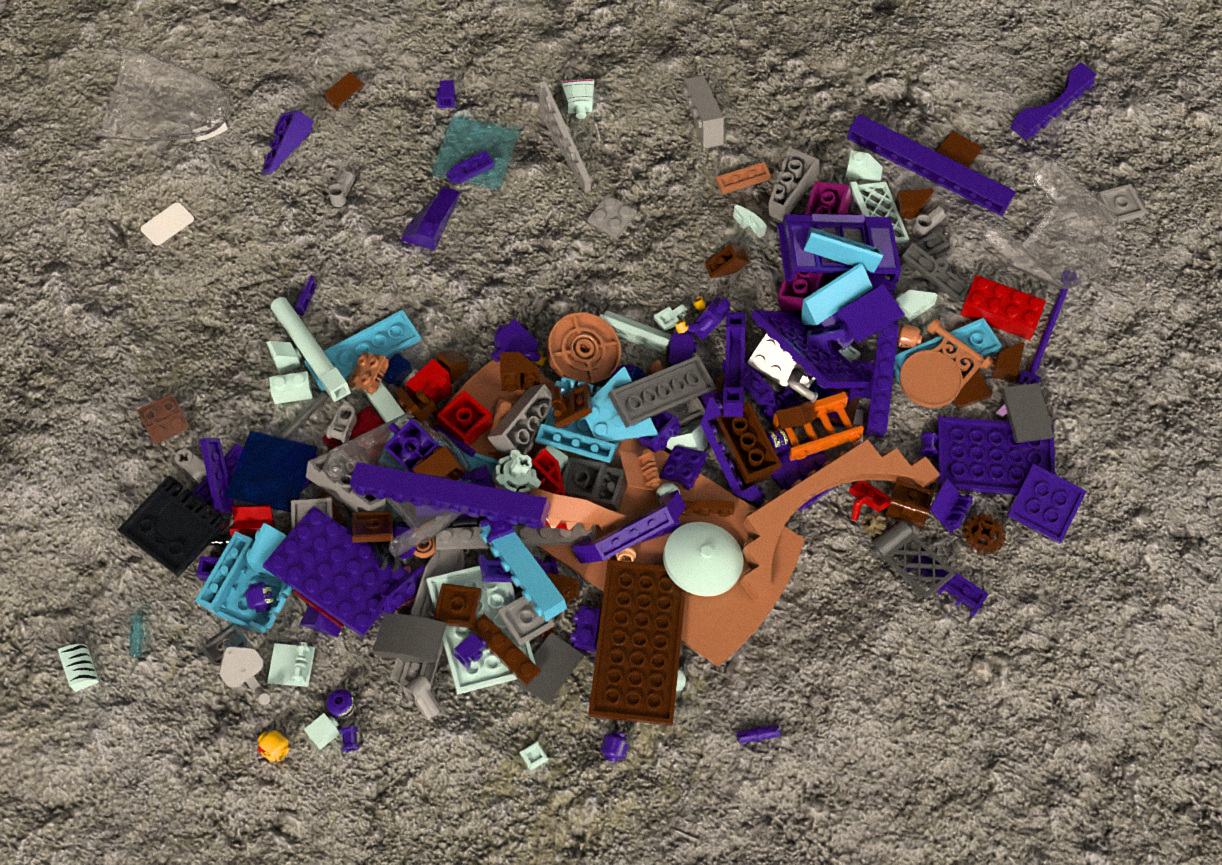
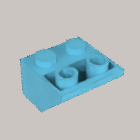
[246,523,287,579]

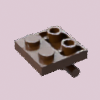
[551,383,592,429]
[395,386,440,433]
[137,393,190,445]
[885,480,934,528]

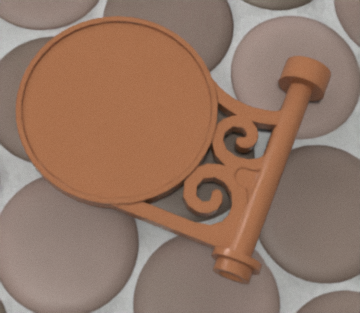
[899,318,993,408]

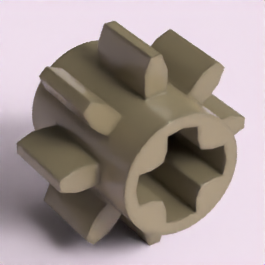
[862,511,886,537]

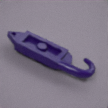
[722,358,776,408]
[376,564,426,613]

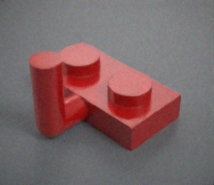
[849,481,891,521]

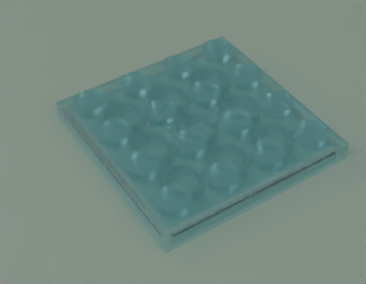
[432,117,519,191]

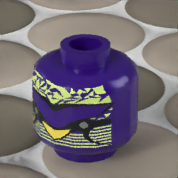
[766,429,791,455]
[245,582,274,613]
[326,689,355,719]

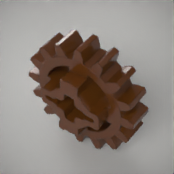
[962,513,1006,556]

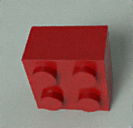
[405,359,452,405]
[436,390,493,446]

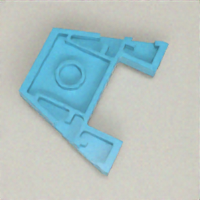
[585,367,658,443]

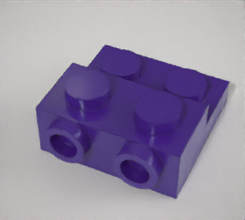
[633,411,681,453]
[571,606,601,652]

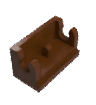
[325,72,364,110]

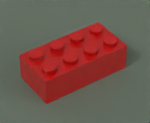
[960,275,1046,341]

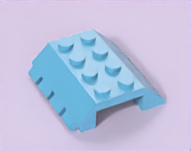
[535,377,620,463]
[195,531,293,633]

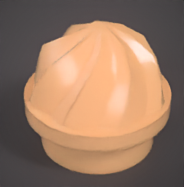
[616,546,636,562]

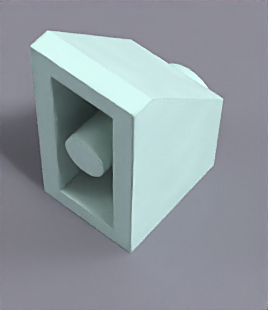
[845,150,883,183]
[894,290,938,323]
[266,341,302,375]

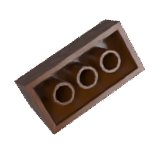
[713,401,782,488]

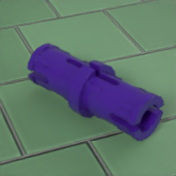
[736,724,780,744]

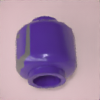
[600,730,630,763]

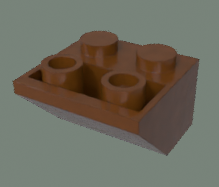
[500,352,540,392]
[413,445,468,481]

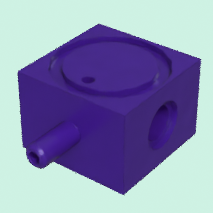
[383,418,440,473]

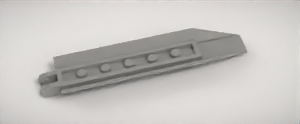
[390,549,464,705]

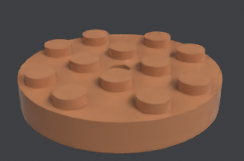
[546,312,621,386]

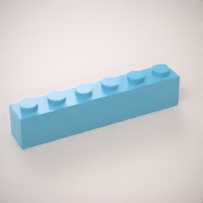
[479,524,567,622]

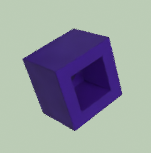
[196,556,219,581]

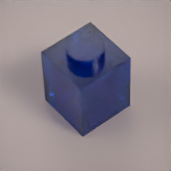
[383,353,412,387]

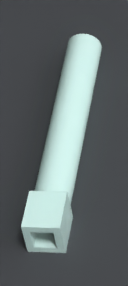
[271,297,351,402]

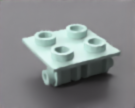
[267,642,315,687]

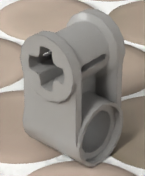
[327,404,357,444]
[175,449,207,485]

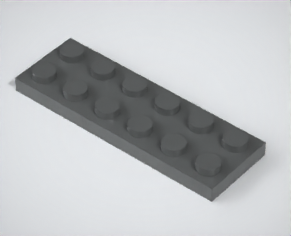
[608,356,716,428]

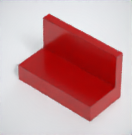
[229,505,275,536]

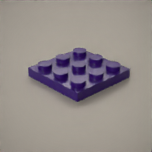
[770,437,839,512]
[1006,464,1087,544]

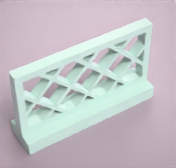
[848,181,909,244]

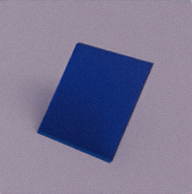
[224,430,318,513]

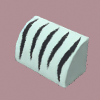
[57,644,100,692]

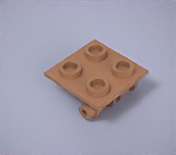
[347,352,389,395]
[619,449,661,491]

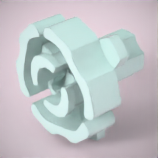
[492,450,541,494]

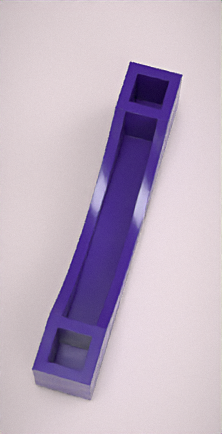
[1010,62,1097,140]
[723,312,746,417]
[864,325,899,438]

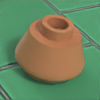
[413,532,436,558]

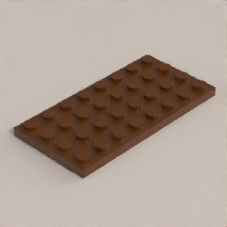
[588,560,686,726]

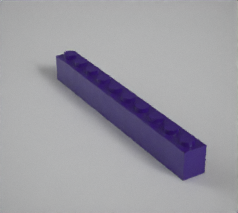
[847,114,1016,217]
[349,462,550,529]

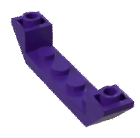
[700,397,766,504]
[572,490,686,563]

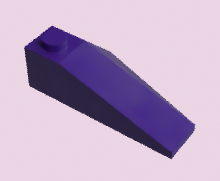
[261,110,314,175]
[401,187,460,250]

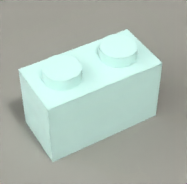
[269,371,313,404]

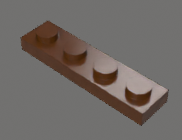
[469,614,541,687]

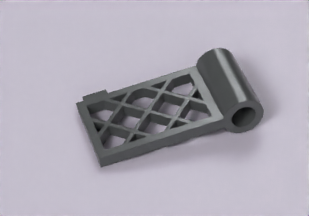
[870,520,956,599]

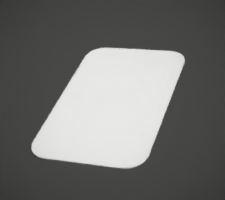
[141,203,194,245]

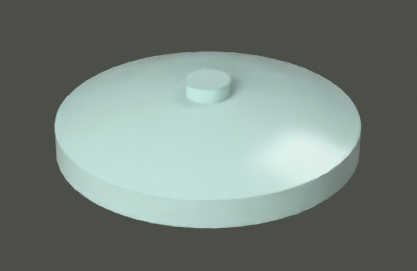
[663,522,744,596]

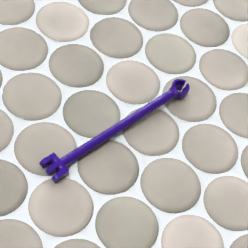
[1018,271,1077,384]

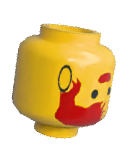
[257,730,290,762]

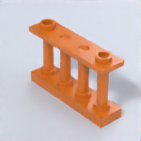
[773,392,864,461]

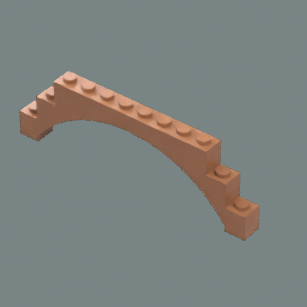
[740,439,940,602]

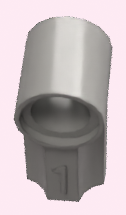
[328,170,355,207]
[912,206,946,238]
[403,675,441,720]

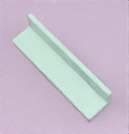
[599,311,672,355]

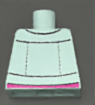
[562,79,594,119]

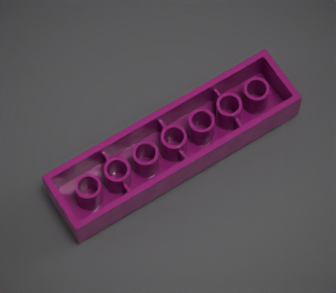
[777,181,852,313]

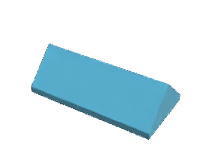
[803,227,883,273]
[801,263,873,325]

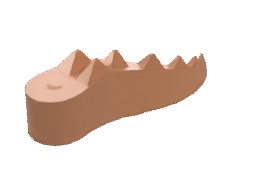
[529,488,633,532]

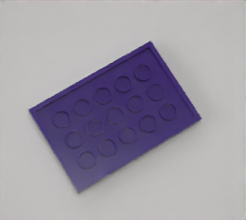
[751,310,871,389]
[937,416,1055,495]
[263,506,410,638]

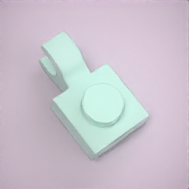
[654,304,687,332]

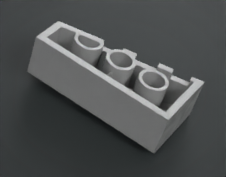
[682,75,724,149]
[769,147,819,221]
[487,384,552,458]
[306,447,386,512]

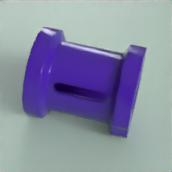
[920,432,938,457]
[339,726,360,752]

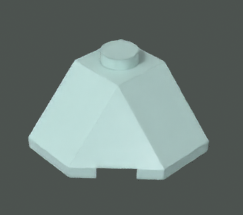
[666,420,709,451]

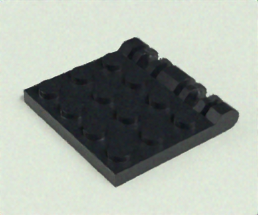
[117,476,230,578]

